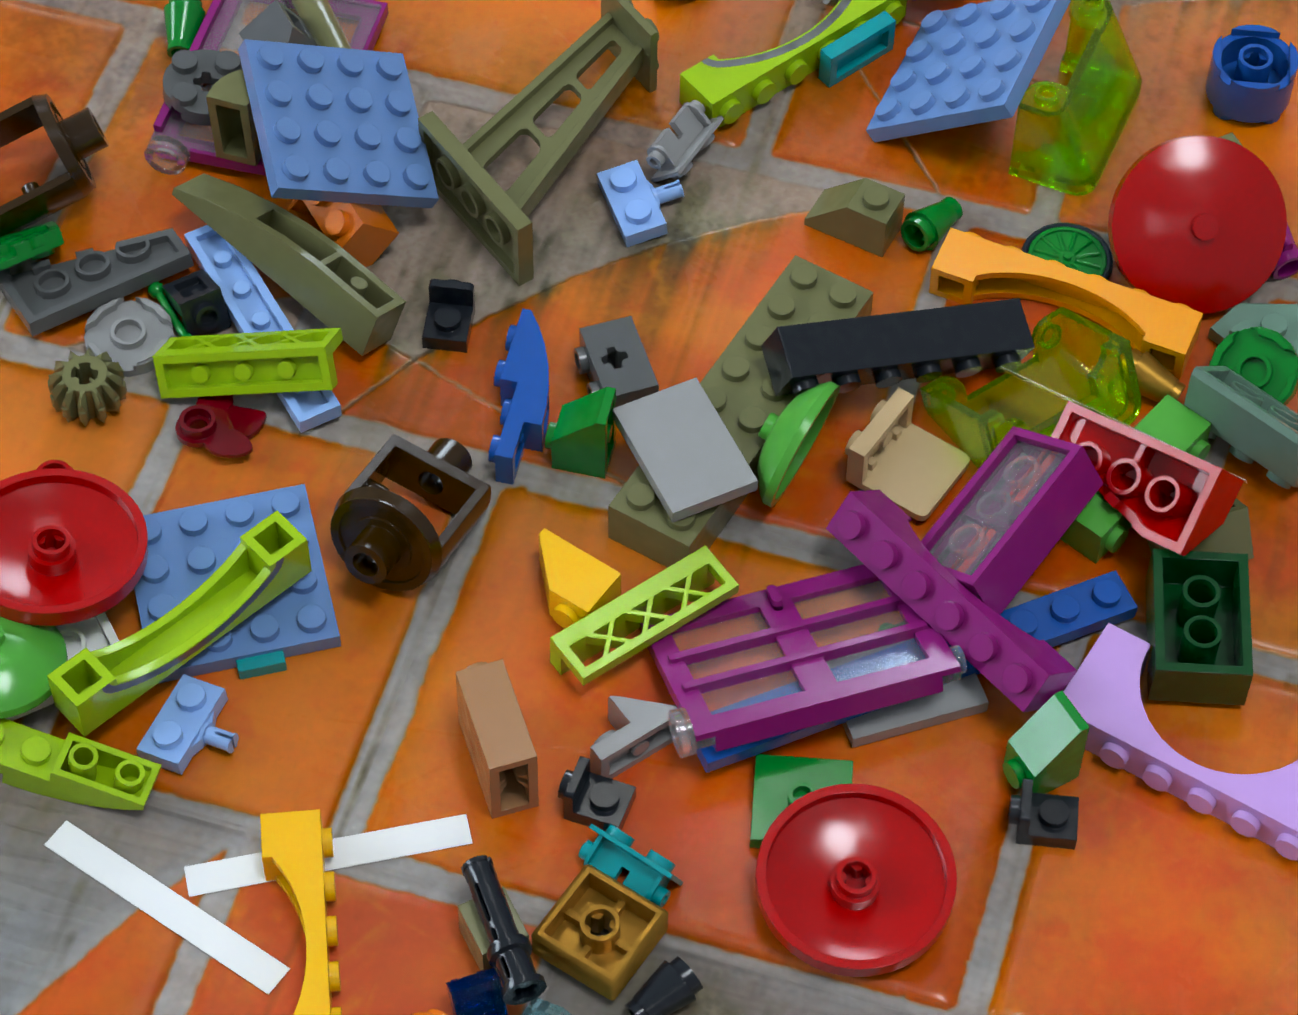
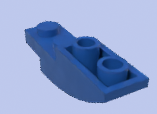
[488,308,550,485]

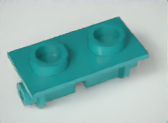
[578,823,683,908]

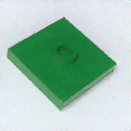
[750,754,853,848]

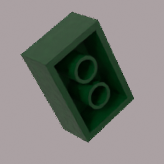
[1145,549,1253,705]

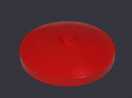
[1108,135,1287,314]
[0,468,148,626]
[755,784,957,977]

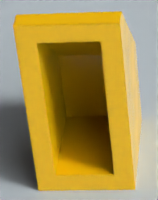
[539,528,621,629]

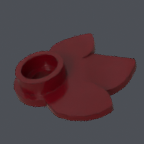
[175,395,267,458]

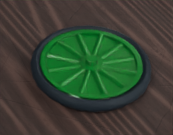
[1022,223,1113,280]

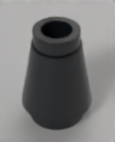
[625,956,703,1015]

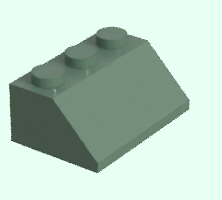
[1184,366,1298,489]

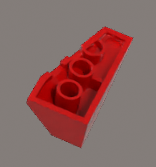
[1051,400,1244,556]

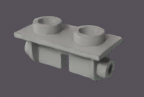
[646,100,724,182]

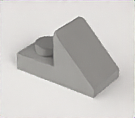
[590,696,681,779]

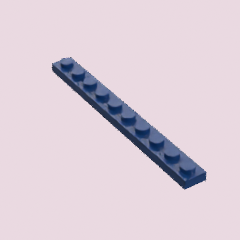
[686,570,1138,773]

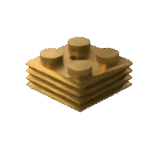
[531,864,668,1000]

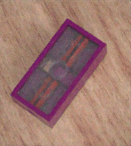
[921,426,1103,615]

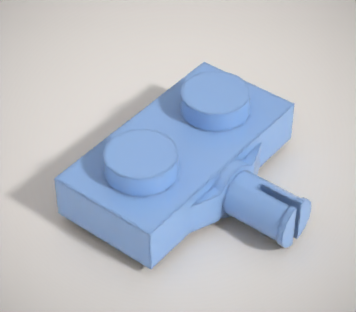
[597,160,684,247]
[136,674,239,775]

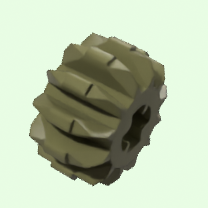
[48,347,127,427]

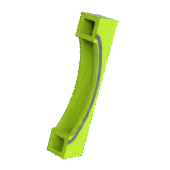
[679,0,907,130]
[47,510,312,737]

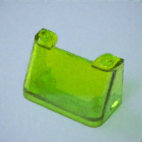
[1008,0,1142,196]
[920,307,1142,469]

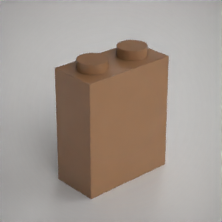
[456,659,539,819]

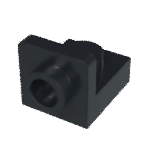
[162,269,231,336]
[422,279,475,353]
[558,756,636,831]
[1008,778,1079,850]

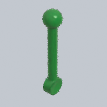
[148,282,192,337]

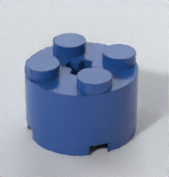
[1206,25,1298,124]

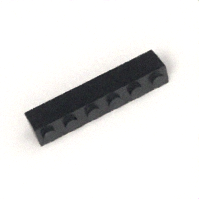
[761,298,1035,398]

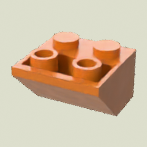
[286,199,399,267]

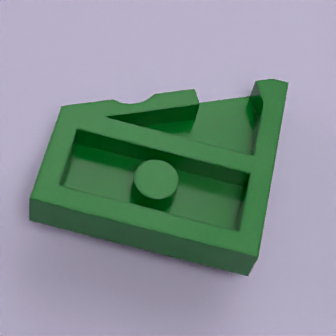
[0,221,64,271]

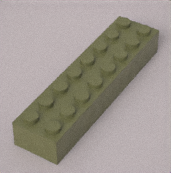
[608,255,873,568]

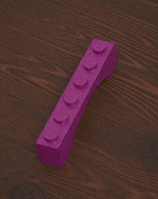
[826,490,1078,713]

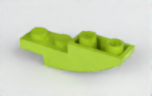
[0,718,162,810]

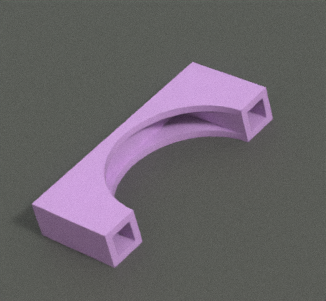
[1064,622,1298,861]

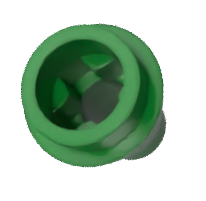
[164,0,206,58]
[901,197,963,252]

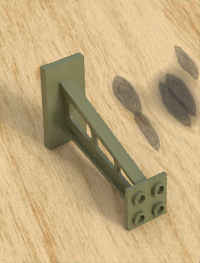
[418,0,659,286]

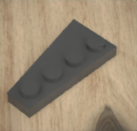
[0,228,194,337]

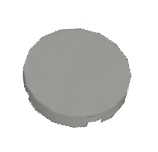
[84,297,174,377]

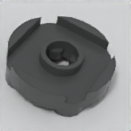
[163,49,242,126]

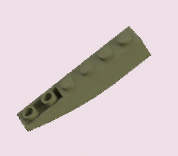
[172,173,406,356]

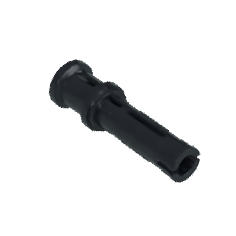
[461,855,547,1005]

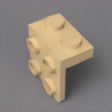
[845,387,970,521]

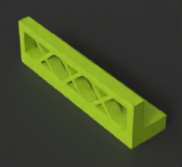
[152,328,343,399]
[550,545,739,686]

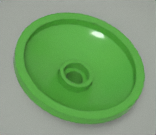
[757,381,840,508]
[0,616,68,719]

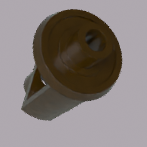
[0,94,109,237]
[330,434,491,591]

